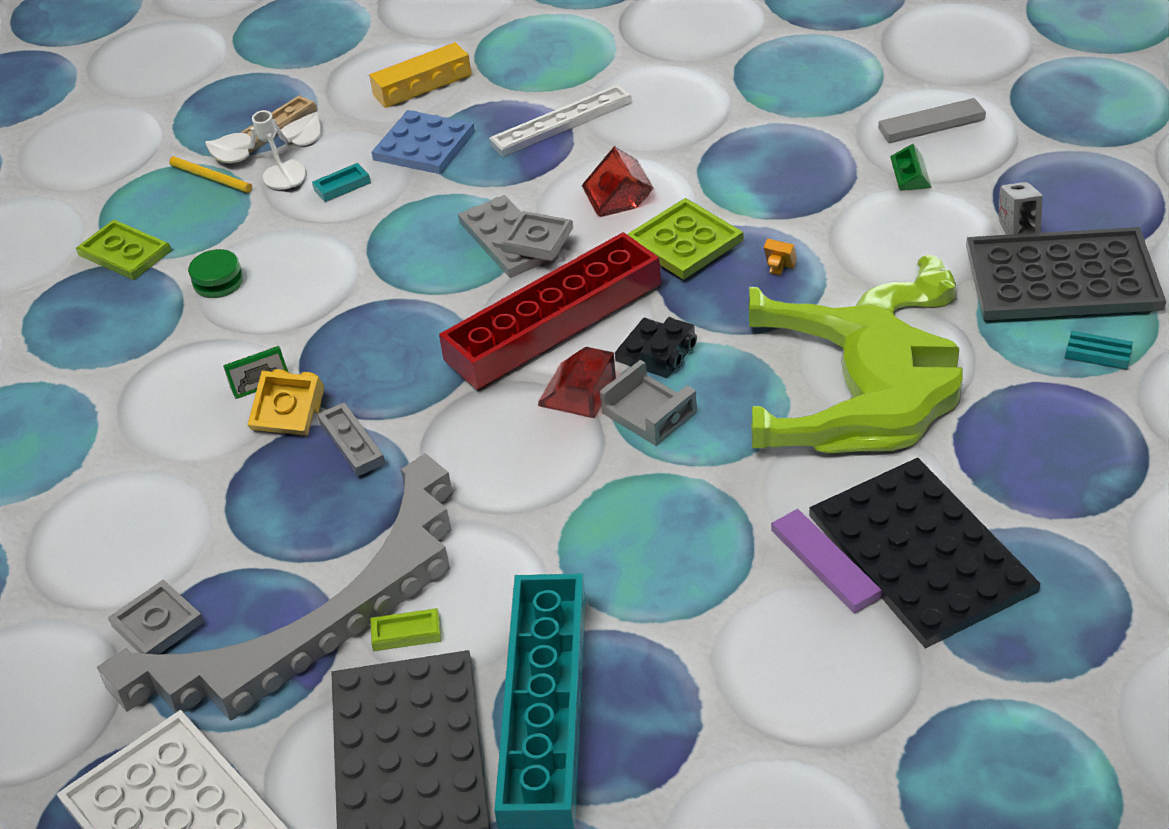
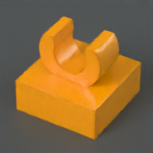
[763,238,797,276]

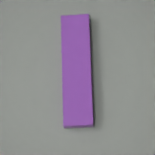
[771,509,882,613]

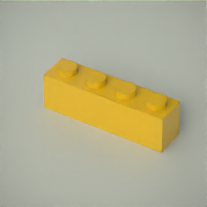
[369,42,472,108]

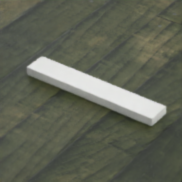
[489,84,632,157]

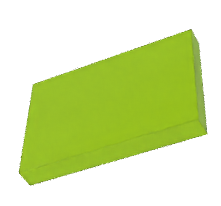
[76,219,172,280]

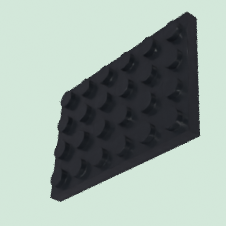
[809,457,1041,649]

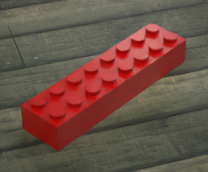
[439,232,661,390]

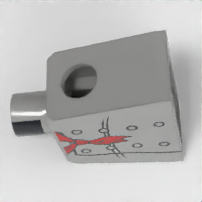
[999,182,1043,235]

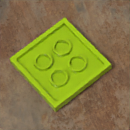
[627,198,744,280]

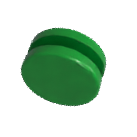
[188,249,243,298]

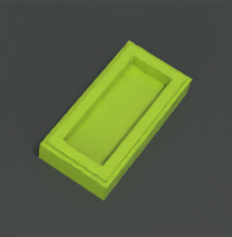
[370,608,441,652]

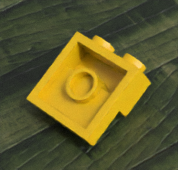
[247,369,325,436]

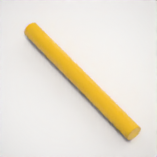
[169,156,252,193]

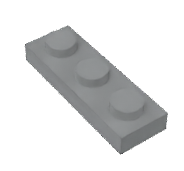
[317,402,385,477]

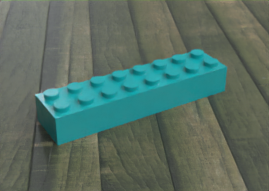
[494,573,586,829]

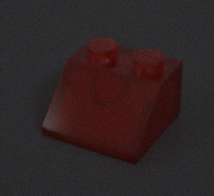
[581,146,654,217]
[538,347,616,418]

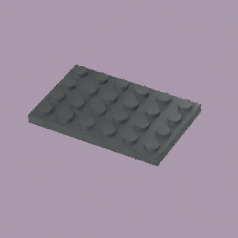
[966,227,1166,320]
[331,650,490,829]

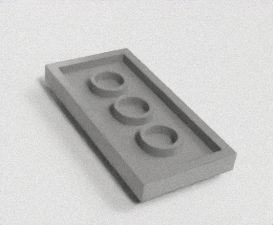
[458,195,558,278]

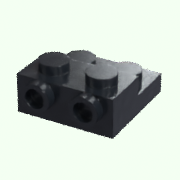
[615,317,697,379]

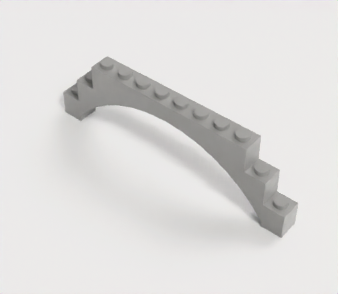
[97,453,453,721]

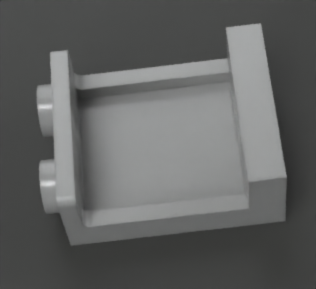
[600,360,697,446]

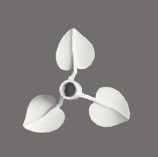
[205,110,321,190]

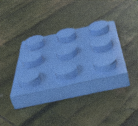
[371,110,475,174]

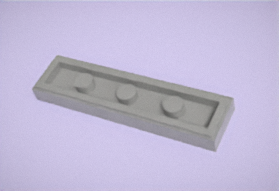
[878,98,986,143]

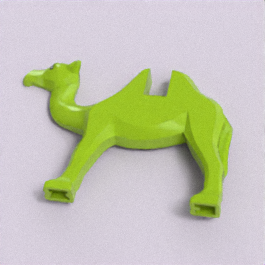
[748,255,963,454]

